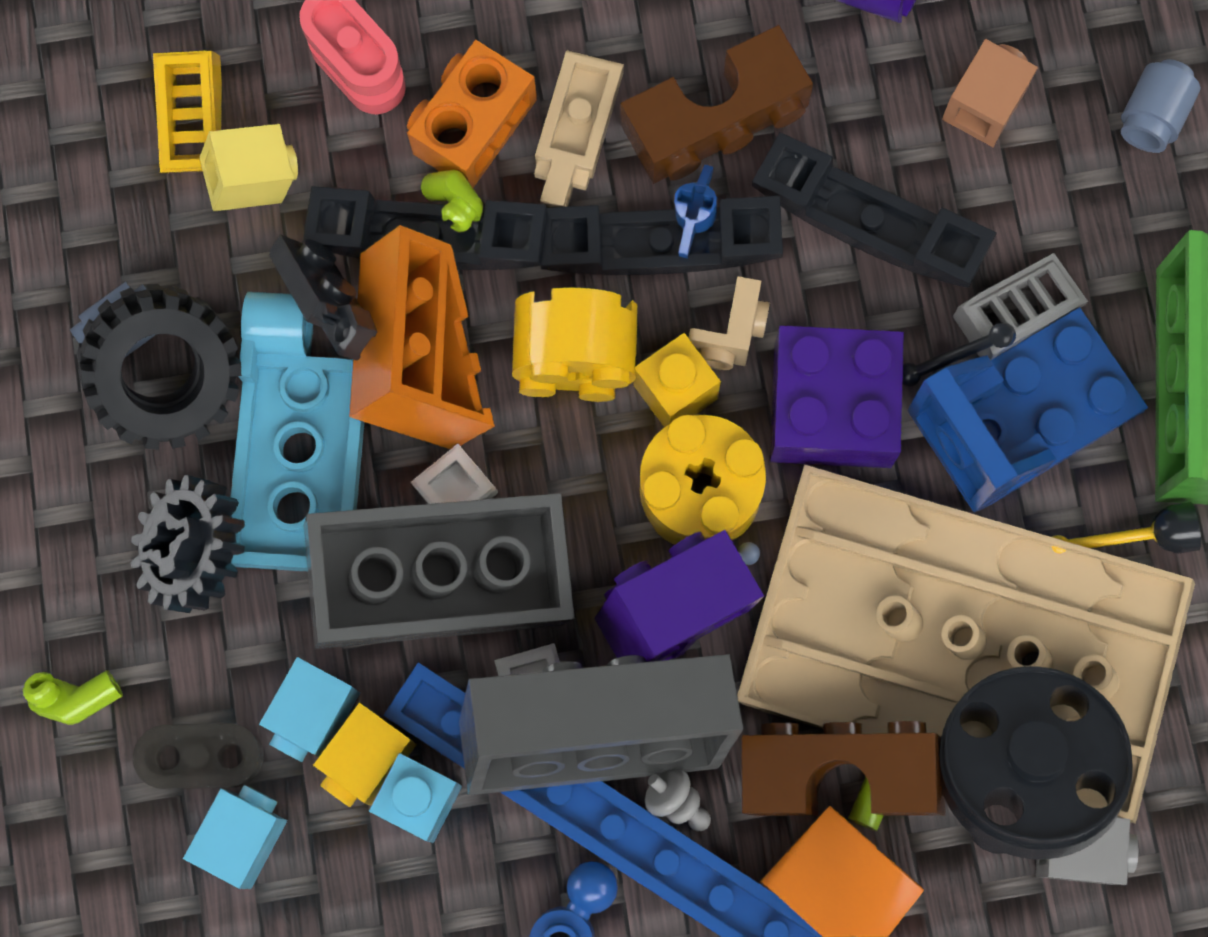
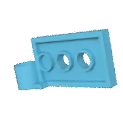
[231,292,365,571]

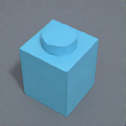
[259,657,360,762]
[369,753,462,843]
[183,785,288,889]

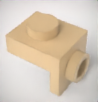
[688,276,770,370]

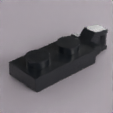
[269,234,377,361]

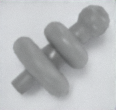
[645,768,711,832]

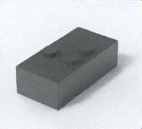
[304,493,574,649]
[459,654,743,795]

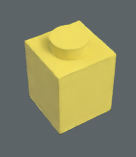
[199,124,298,212]

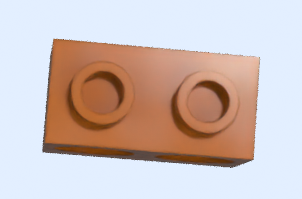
[407,39,537,188]

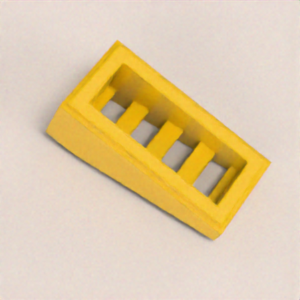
[153,51,222,173]

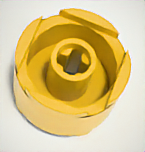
[512,288,638,402]
[640,415,766,545]

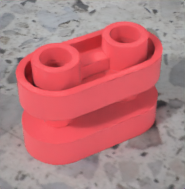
[299,0,406,114]

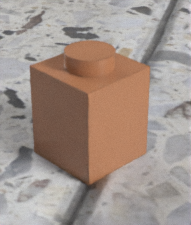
[942,39,1038,147]

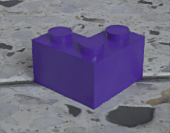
[594,530,764,662]

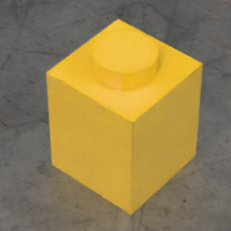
[634,333,721,427]
[313,702,417,808]

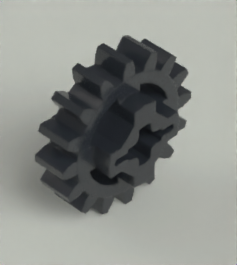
[131,475,245,613]

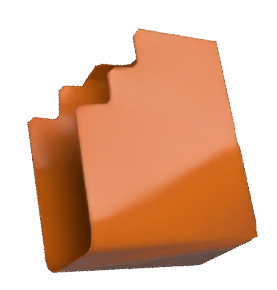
[758,806,924,937]

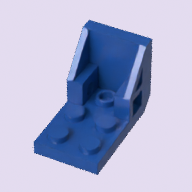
[907,307,1148,513]

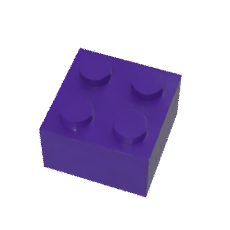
[770,326,904,468]

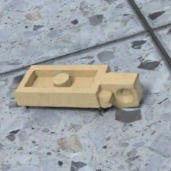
[534,50,624,208]

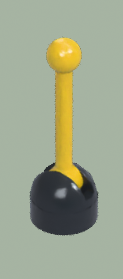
[1051,502,1201,554]

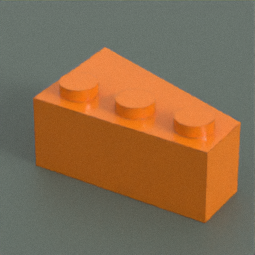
[349,225,495,449]

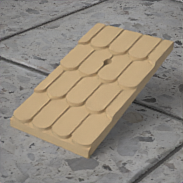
[737,464,1195,824]

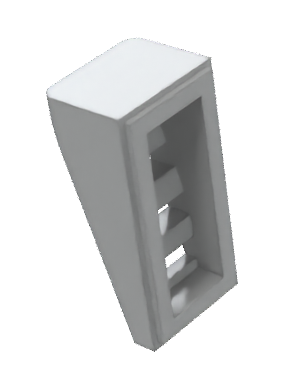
[953,253,1088,360]

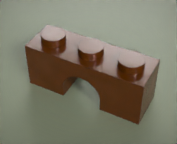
[620,25,813,184]
[742,721,946,816]

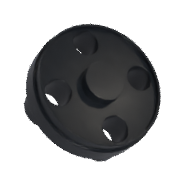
[939,666,1133,859]

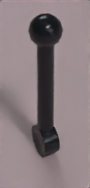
[902,323,1016,387]

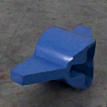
[674,165,717,259]

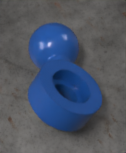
[529,861,618,937]

